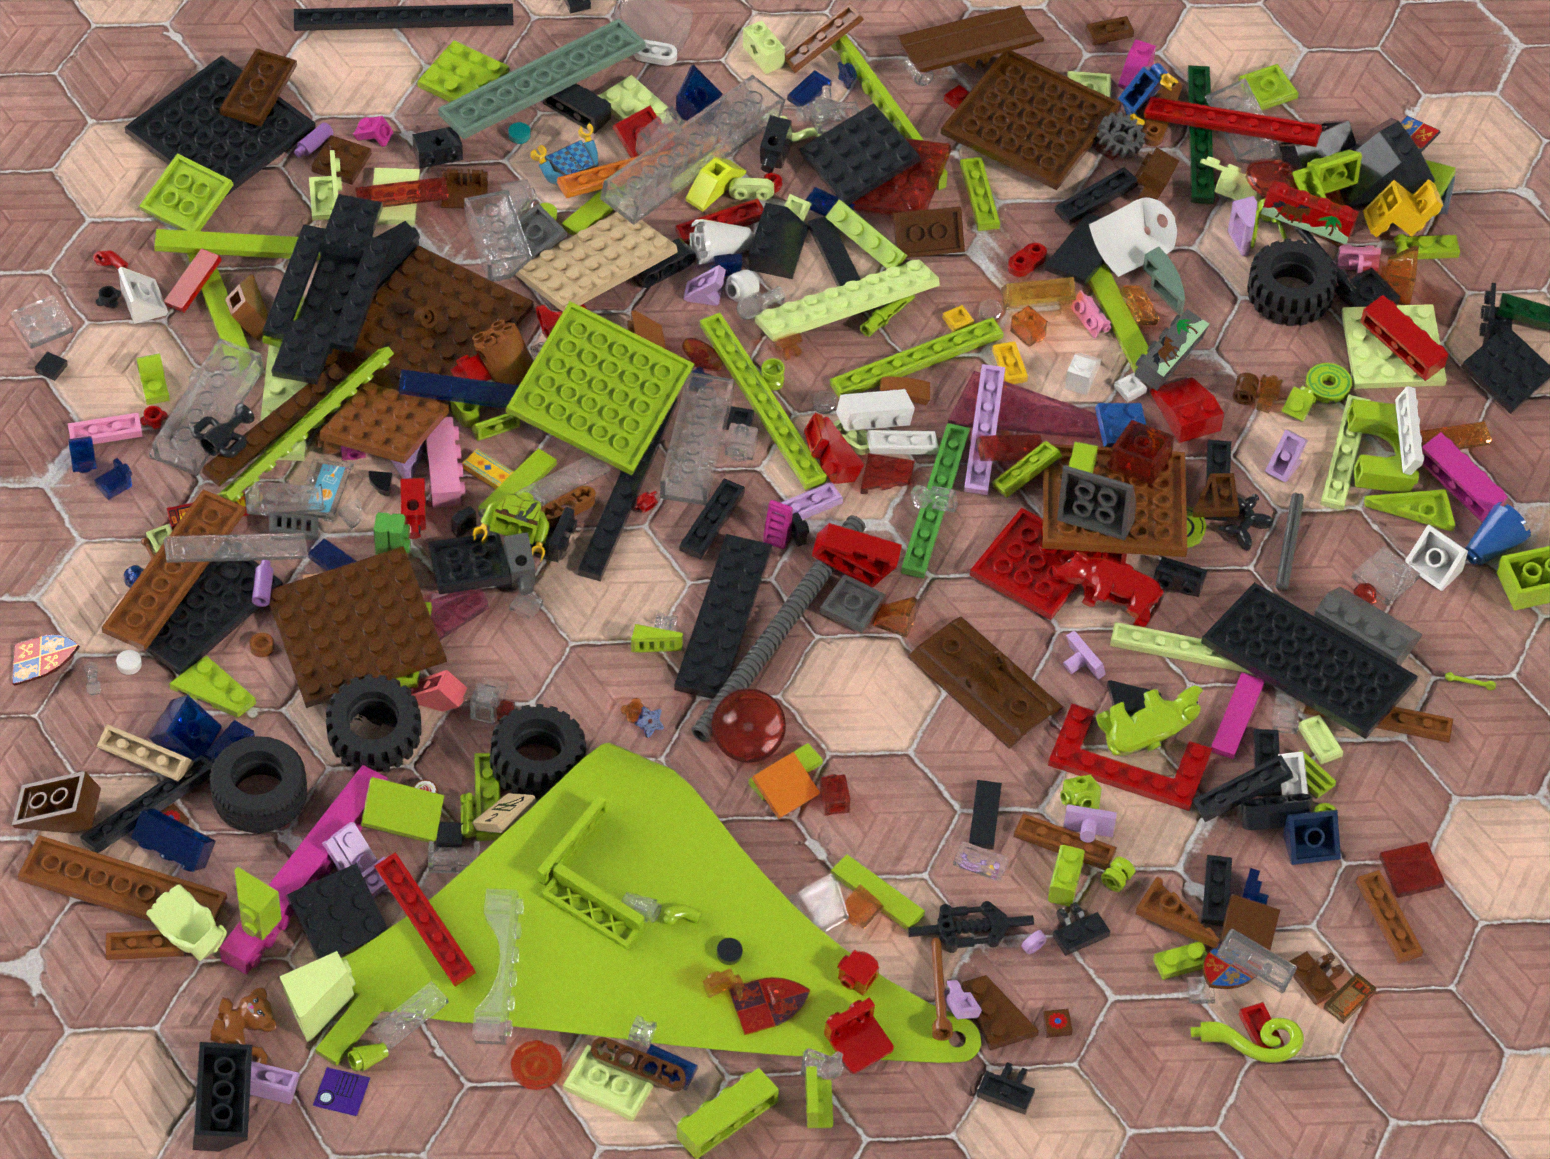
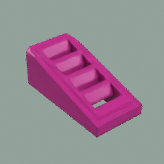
[763,500,793,549]

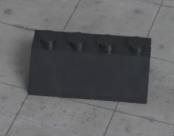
[192,1042,252,1152]

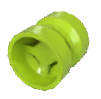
[761,358,785,391]
[1101,856,1136,892]

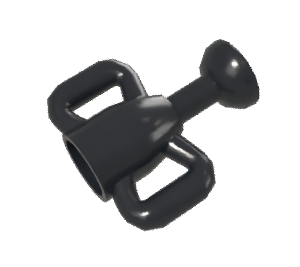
[191,403,255,458]

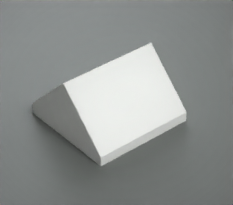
[118,267,168,324]
[1403,524,1468,591]

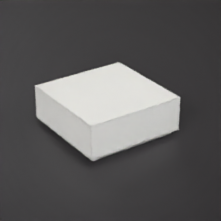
[1114,373,1147,403]

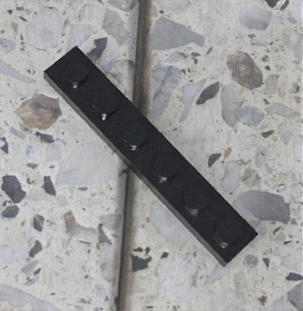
[80,755,213,853]

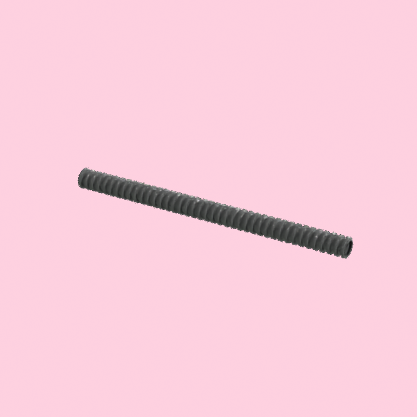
[691,515,866,742]

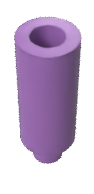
[294,122,333,158]
[252,560,274,606]

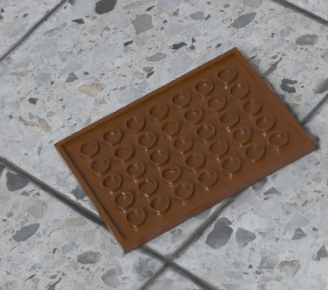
[322,245,534,408]

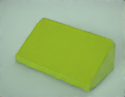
[471,413,520,441]

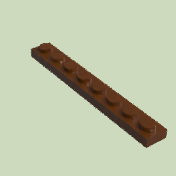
[202,363,349,487]

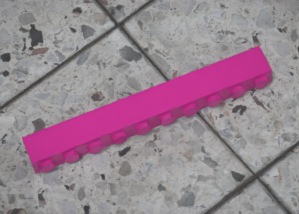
[219,765,388,975]

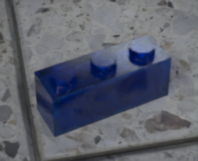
[131,808,216,872]

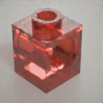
[820,774,851,816]

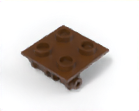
[441,168,488,209]

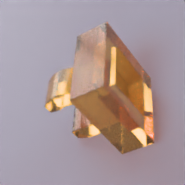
[773,333,803,361]

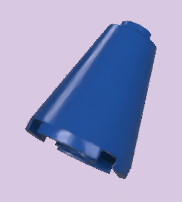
[1465,502,1531,565]

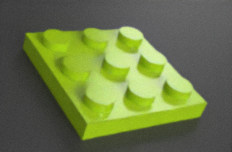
[417,40,509,102]
[139,153,234,231]

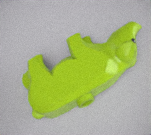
[1096,685,1203,756]

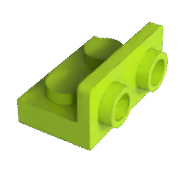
[805,1066,833,1128]

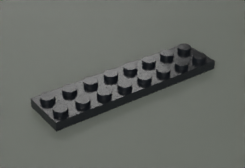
[674,534,772,699]

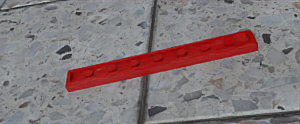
[1144,96,1322,147]

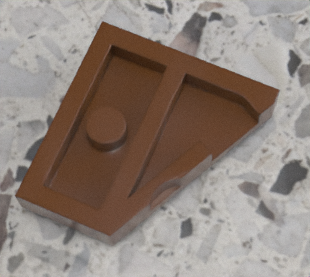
[1192,473,1239,518]

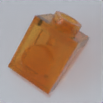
[703,968,745,1000]

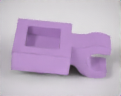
[945,980,982,1019]

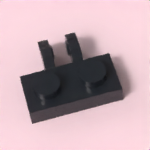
[1053,902,1110,956]
[977,1062,1035,1115]

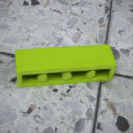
[677,1068,779,1159]

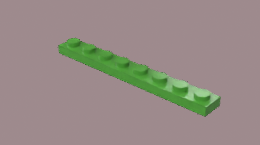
[901,423,970,579]

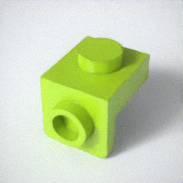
[1282,386,1317,422]

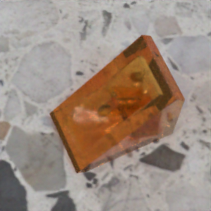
[872,597,917,638]

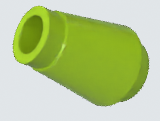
[348,1042,389,1072]

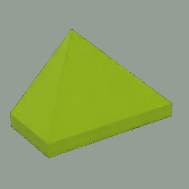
[1292,165,1326,198]

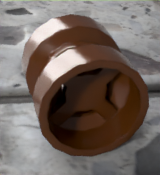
[1233,372,1260,405]

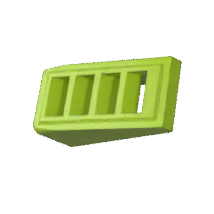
[631,624,683,653]

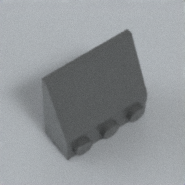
[1057,465,1136,540]

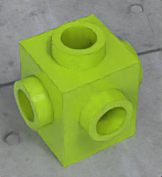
[1060,775,1102,809]

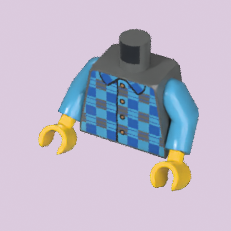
[530,124,598,185]

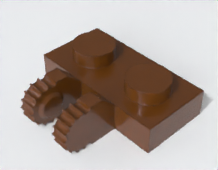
[1285,951,1345,1005]

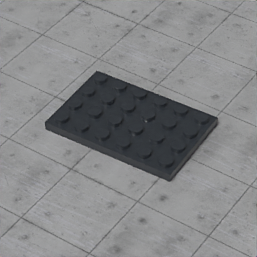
[146,540,283,676]

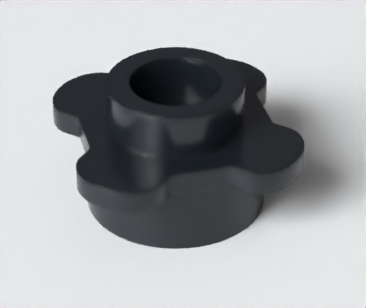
[96,286,121,308]

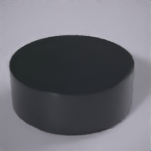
[716,938,743,965]

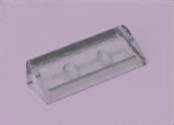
[1216,929,1297,994]

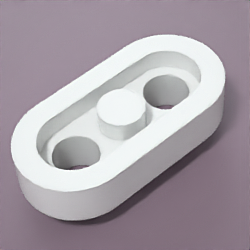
[634,40,677,66]

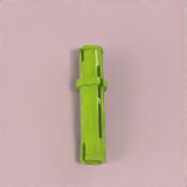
[860,294,915,337]

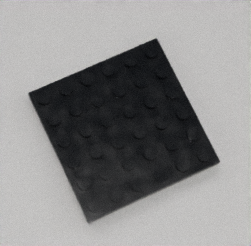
[124,55,316,197]

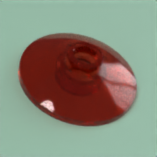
[682,338,723,371]

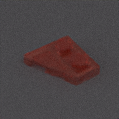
[860,453,915,494]

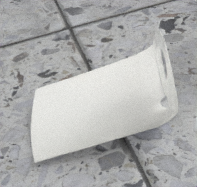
[1089,198,1177,277]

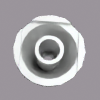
[690,219,755,265]

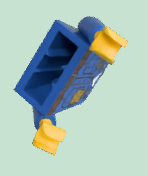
[1118,63,1178,126]

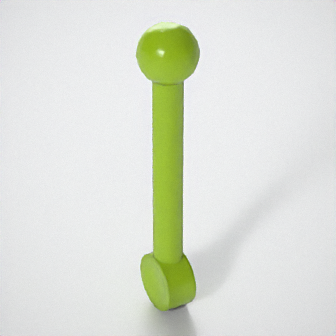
[1445,672,1496,691]

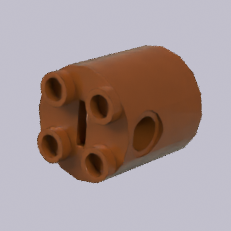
[473,319,534,387]

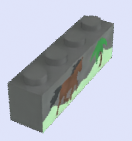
[1134,309,1210,391]

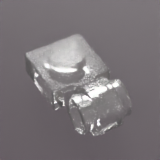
[911,485,958,512]
[1272,690,1299,734]

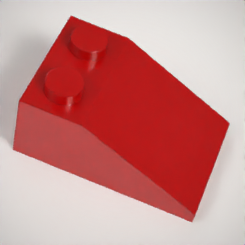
[1150,377,1224,443]

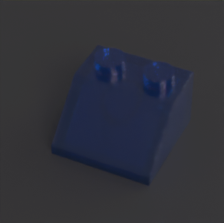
[148,695,222,760]

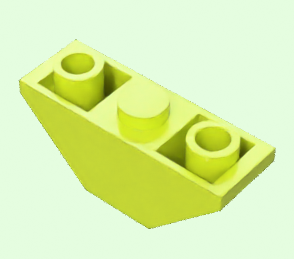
[686,157,746,212]

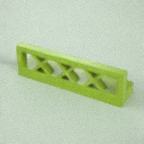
[541,863,645,950]

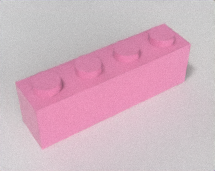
[426,417,465,508]

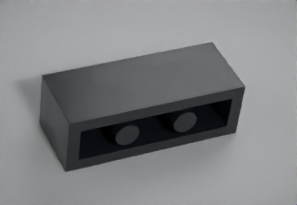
[542,83,611,134]

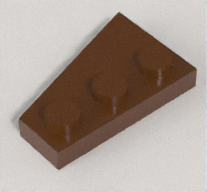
[962,975,1039,1051]

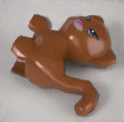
[210,988,277,1065]

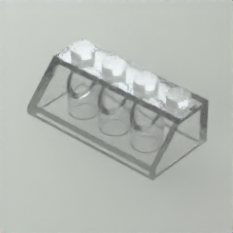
[1205,78,1282,166]
[464,190,532,282]

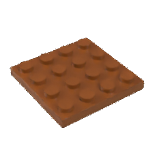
[320,382,449,464]

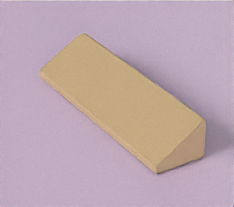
[96,724,194,781]

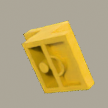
[1363,179,1444,238]

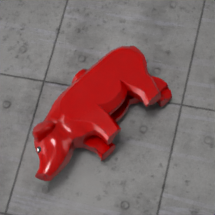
[1052,552,1164,627]

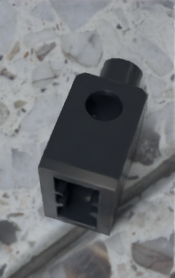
[760,115,792,173]

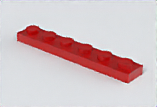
[374,852,476,987]

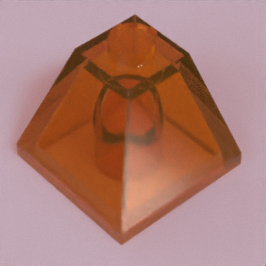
[1380,246,1419,305]

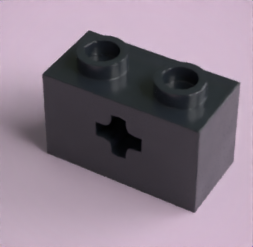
[412,127,463,169]

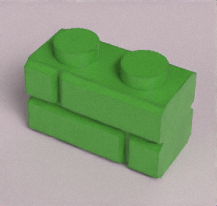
[374,512,411,555]

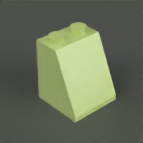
[280,951,356,1042]

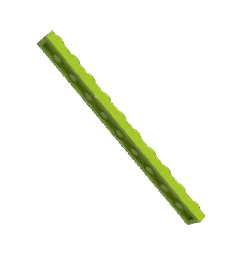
[831,34,948,190]
[700,312,827,490]
[217,346,394,502]

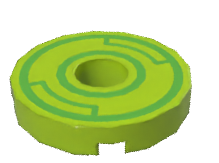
[1305,363,1352,403]

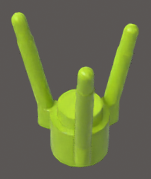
[1250,198,1287,248]

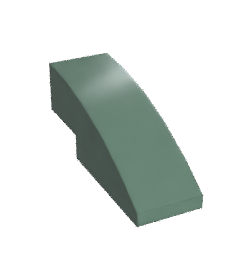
[1143,246,1185,315]

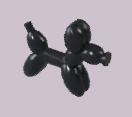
[1218,494,1274,551]

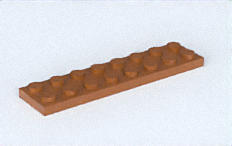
[102,489,245,651]
[18,835,227,922]

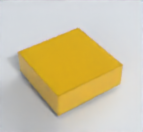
[942,305,974,332]

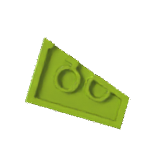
[169,655,256,718]

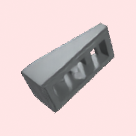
[269,512,318,541]

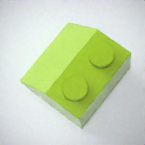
[1307,150,1362,194]
[234,866,282,941]

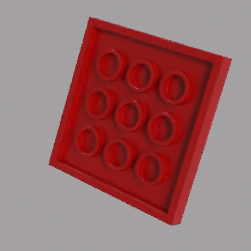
[970,507,1102,620]

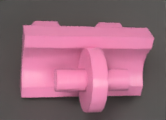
[1337,244,1381,274]

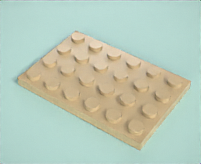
[513,208,678,311]

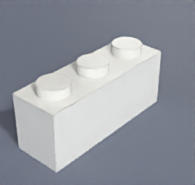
[836,389,915,431]

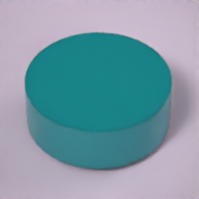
[508,122,531,144]

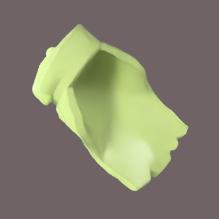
[146,884,227,962]

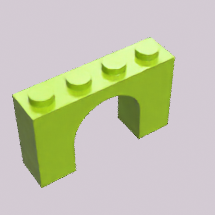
[1346,399,1419,493]

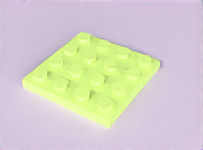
[1341,304,1447,389]

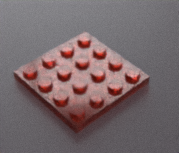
[848,138,952,215]

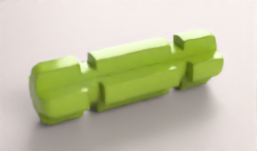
[460,792,476,838]

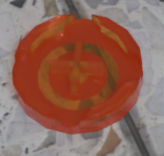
[510,1040,563,1090]

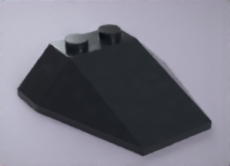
[1333,118,1435,208]

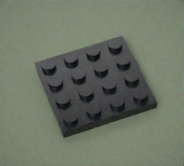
[799,103,921,205]

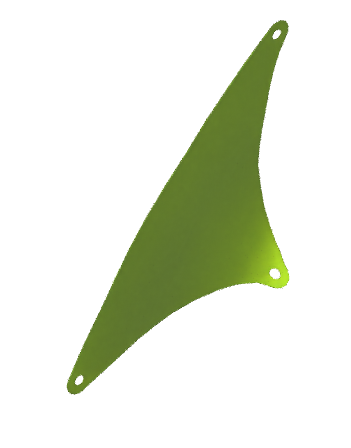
[341,743,981,1063]

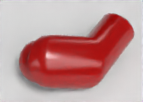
[93,250,128,269]

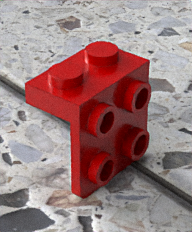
[824,997,894,1074]

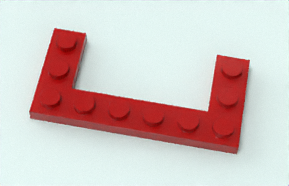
[1048,704,1212,811]

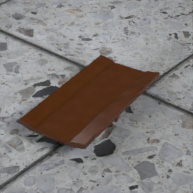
[898,5,1044,73]
[908,616,1063,749]

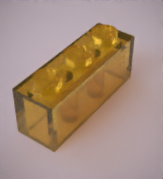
[1001,277,1076,310]

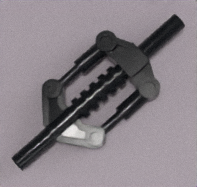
[907,901,1034,953]

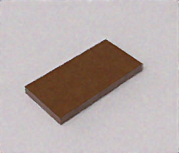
[220,48,297,126]

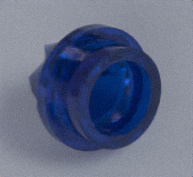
[123,565,144,588]

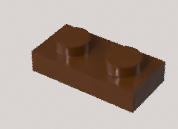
[1085,16,1134,46]

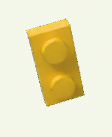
[992,341,1028,386]

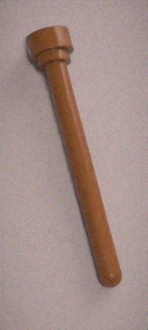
[931,938,953,1041]

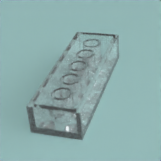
[152,338,264,476]
[660,372,734,506]

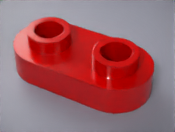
[1008,242,1047,277]

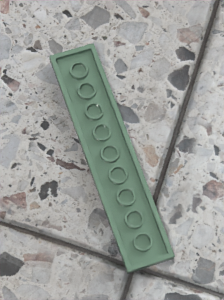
[438,18,646,139]

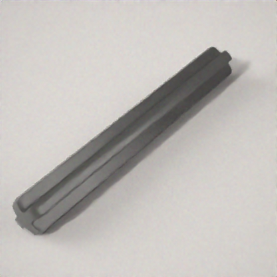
[1275,492,1304,591]

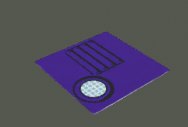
[313,1067,370,1116]

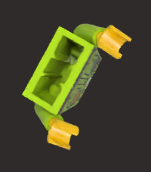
[473,492,549,562]

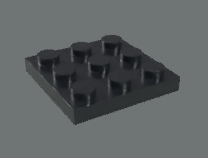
[1460,325,1550,414]
[428,532,511,595]
[286,863,388,960]

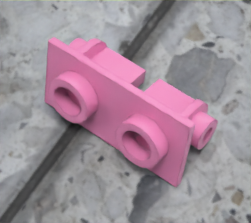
[1070,290,1111,338]

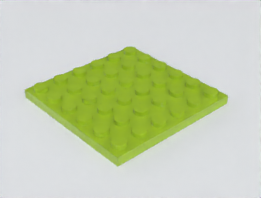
[505,301,694,475]

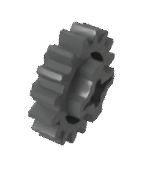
[1097,112,1146,158]

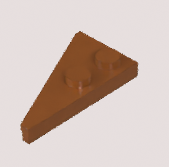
[1136,876,1220,949]

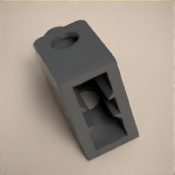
[504,533,535,595]

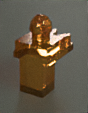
[1256,375,1283,413]

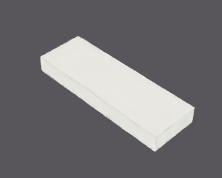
[866,430,939,455]

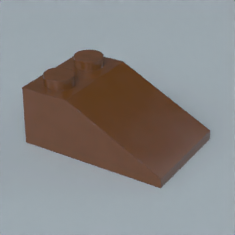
[12,771,101,833]

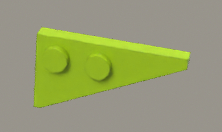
[1364,489,1456,531]

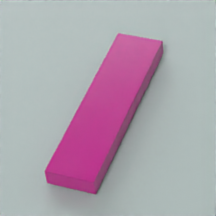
[1211,673,1265,760]

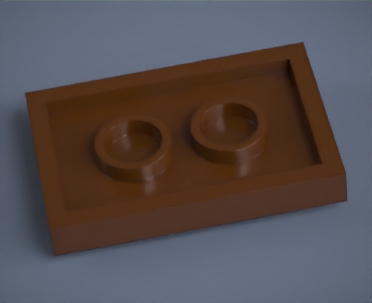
[893,206,965,258]

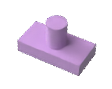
[1063,630,1106,680]
[1063,805,1117,842]

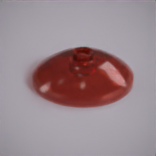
[1245,158,1299,198]
[712,689,786,763]

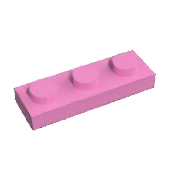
[68,413,143,447]

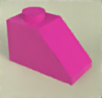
[1118,39,1156,89]

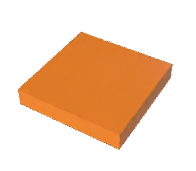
[752,752,820,820]

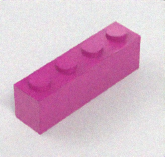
[1422,432,1508,522]

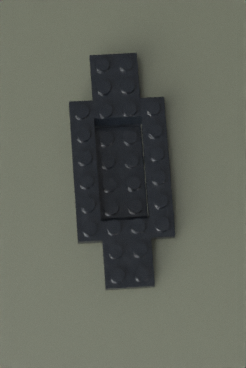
[263,194,392,385]

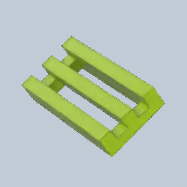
[1298,749,1336,799]

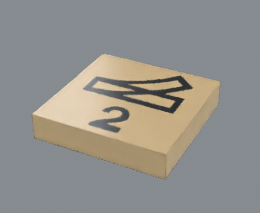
[472,793,538,833]

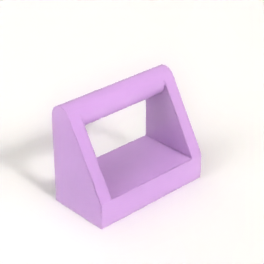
[1228,196,1257,256]

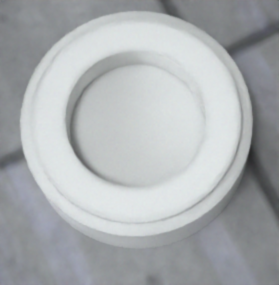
[116,650,142,675]

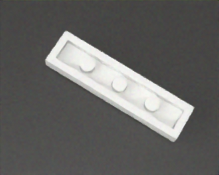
[1395,386,1424,475]

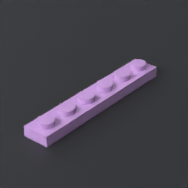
[964,364,1005,495]

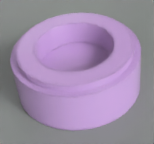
[1021,930,1047,954]

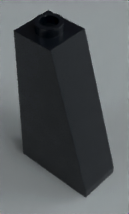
[375,221,420,291]

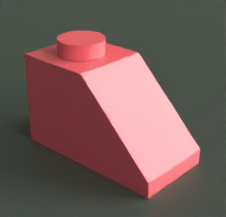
[411,670,467,712]

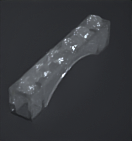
[472,889,523,1045]

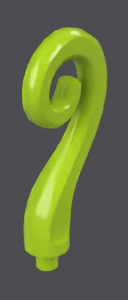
[1191,1018,1304,1063]

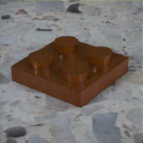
[311,135,372,185]

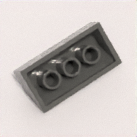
[1314,586,1422,666]

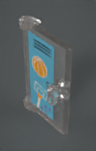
[294,458,354,522]

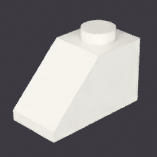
[1065,353,1102,395]

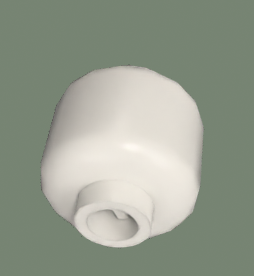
[725,270,760,302]

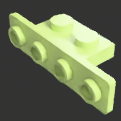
[309,150,342,221]
[1200,156,1277,204]

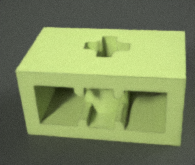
[743,20,785,74]

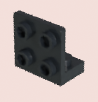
[1479,283,1513,345]

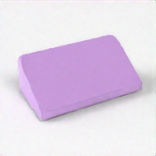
[250,1061,300,1104]

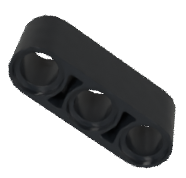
[634,238,697,288]
[1241,793,1313,830]

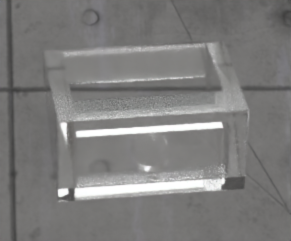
[636,106,686,155]

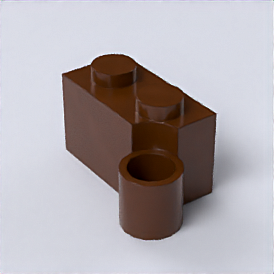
[1135,147,1179,200]

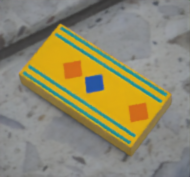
[462,449,514,489]

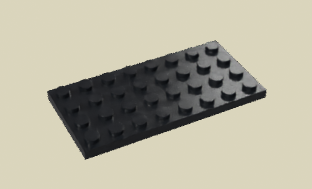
[1201,582,1418,739]

